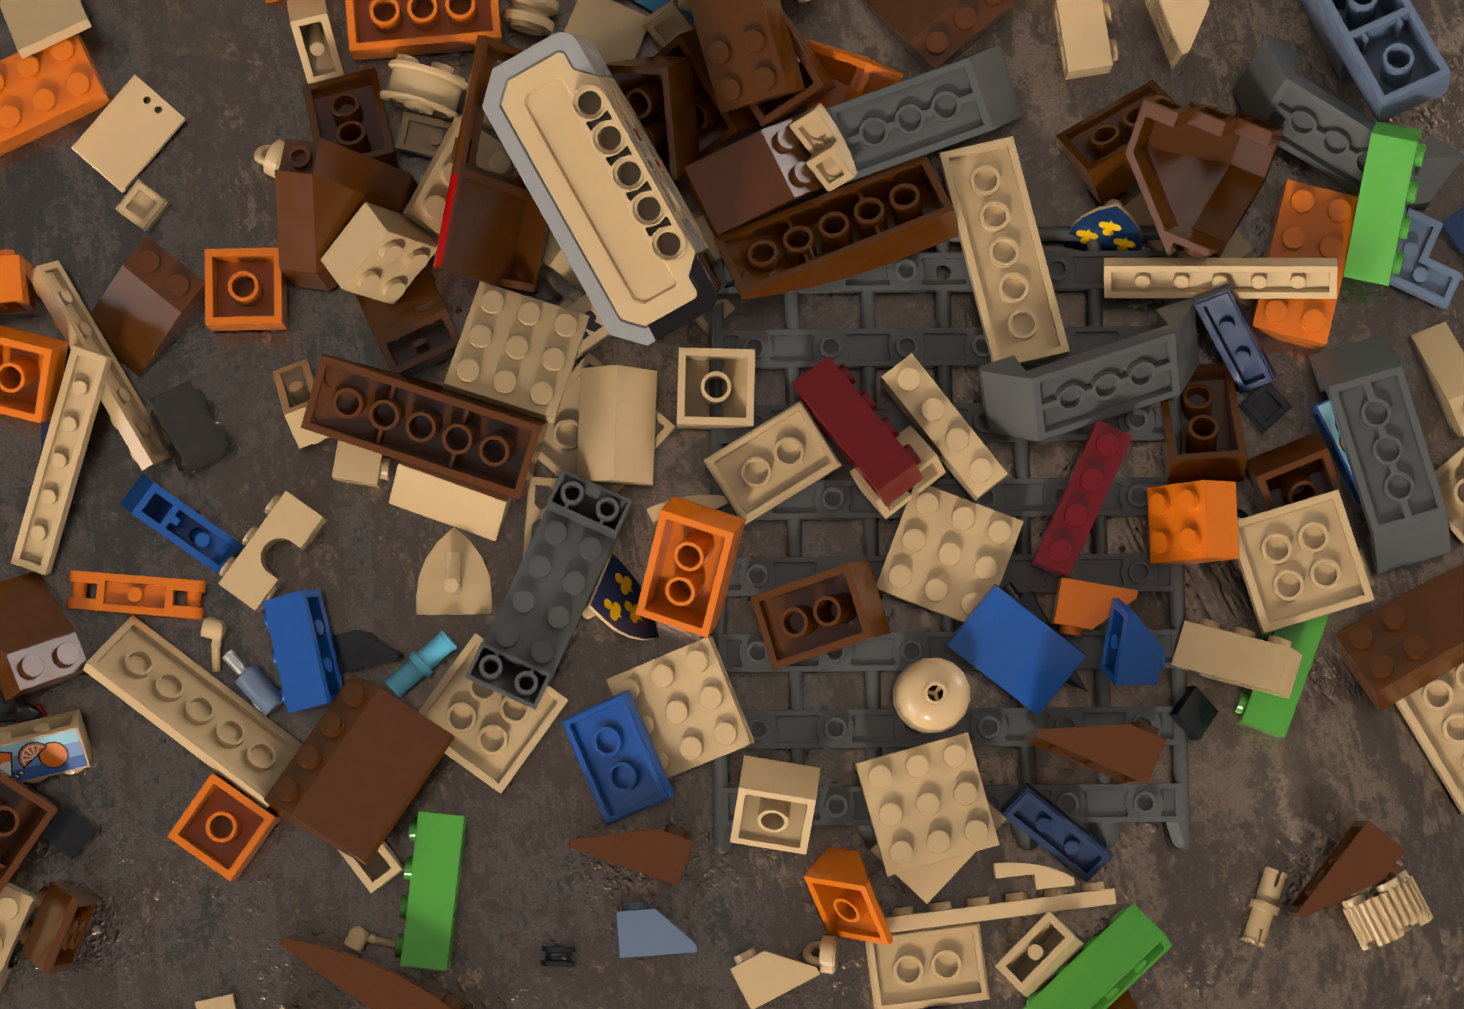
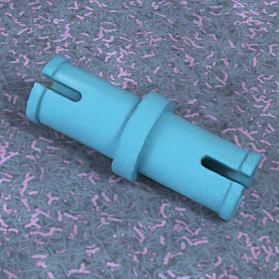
[384,630,458,698]

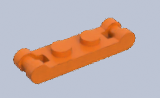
[66,570,207,620]

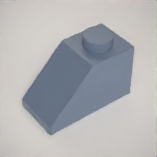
[616,901,697,958]

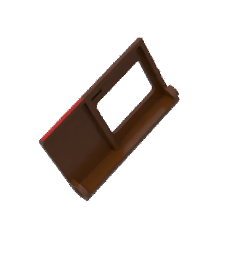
[433,35,549,294]

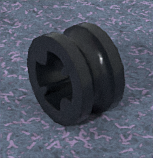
[541,946,576,967]

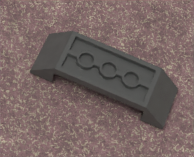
[1233,35,1464,209]
[792,44,1023,190]
[978,298,1199,441]
[1309,334,1451,574]
[465,469,632,710]

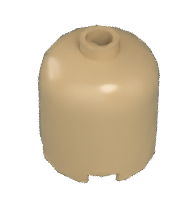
[893,658,970,734]

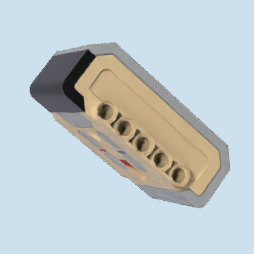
[482,32,729,346]

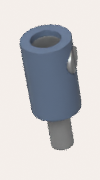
[222,649,283,716]

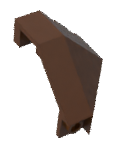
[1125,95,1285,258]
[275,137,418,291]

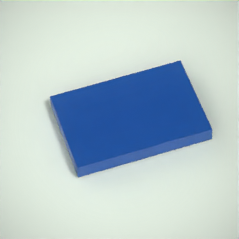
[947,583,1086,715]
[561,690,675,826]

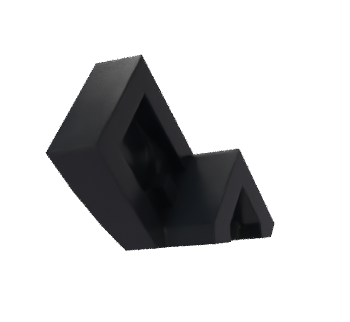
[331,630,403,674]

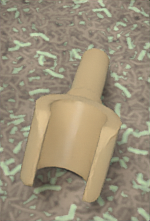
[201,617,226,672]
[344,926,396,952]

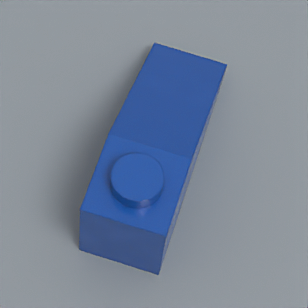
[120,473,243,574]

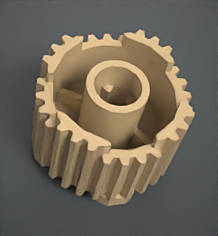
[1342,869,1434,951]

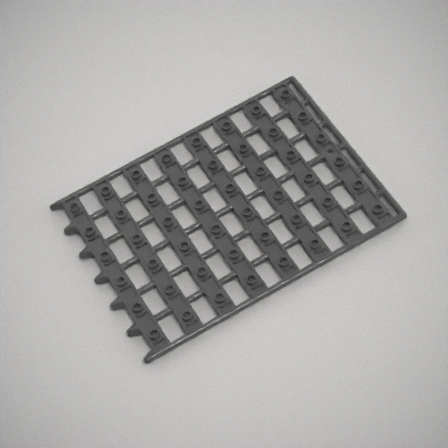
[708,225,1190,853]

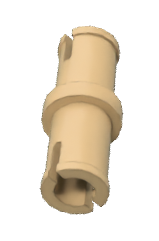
[1240,867,1288,948]

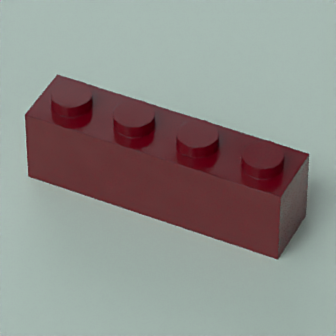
[792,356,923,506]
[1030,420,1133,578]

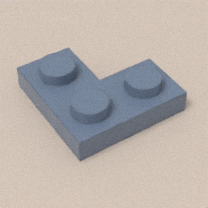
[1390,208,1463,310]

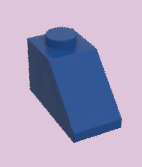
[1100,598,1165,685]

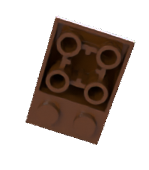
[355,266,460,376]

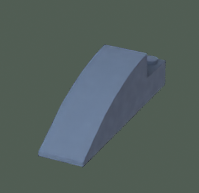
[1300,0,1451,122]

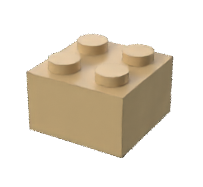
[320,202,437,305]

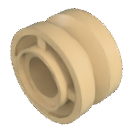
[501,0,560,36]

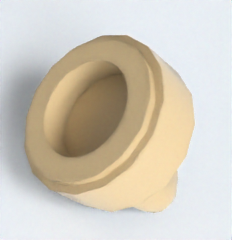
[254,139,285,178]
[802,935,839,974]

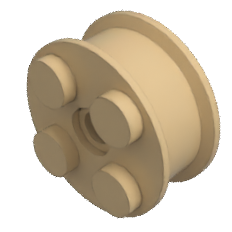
[379,54,468,122]

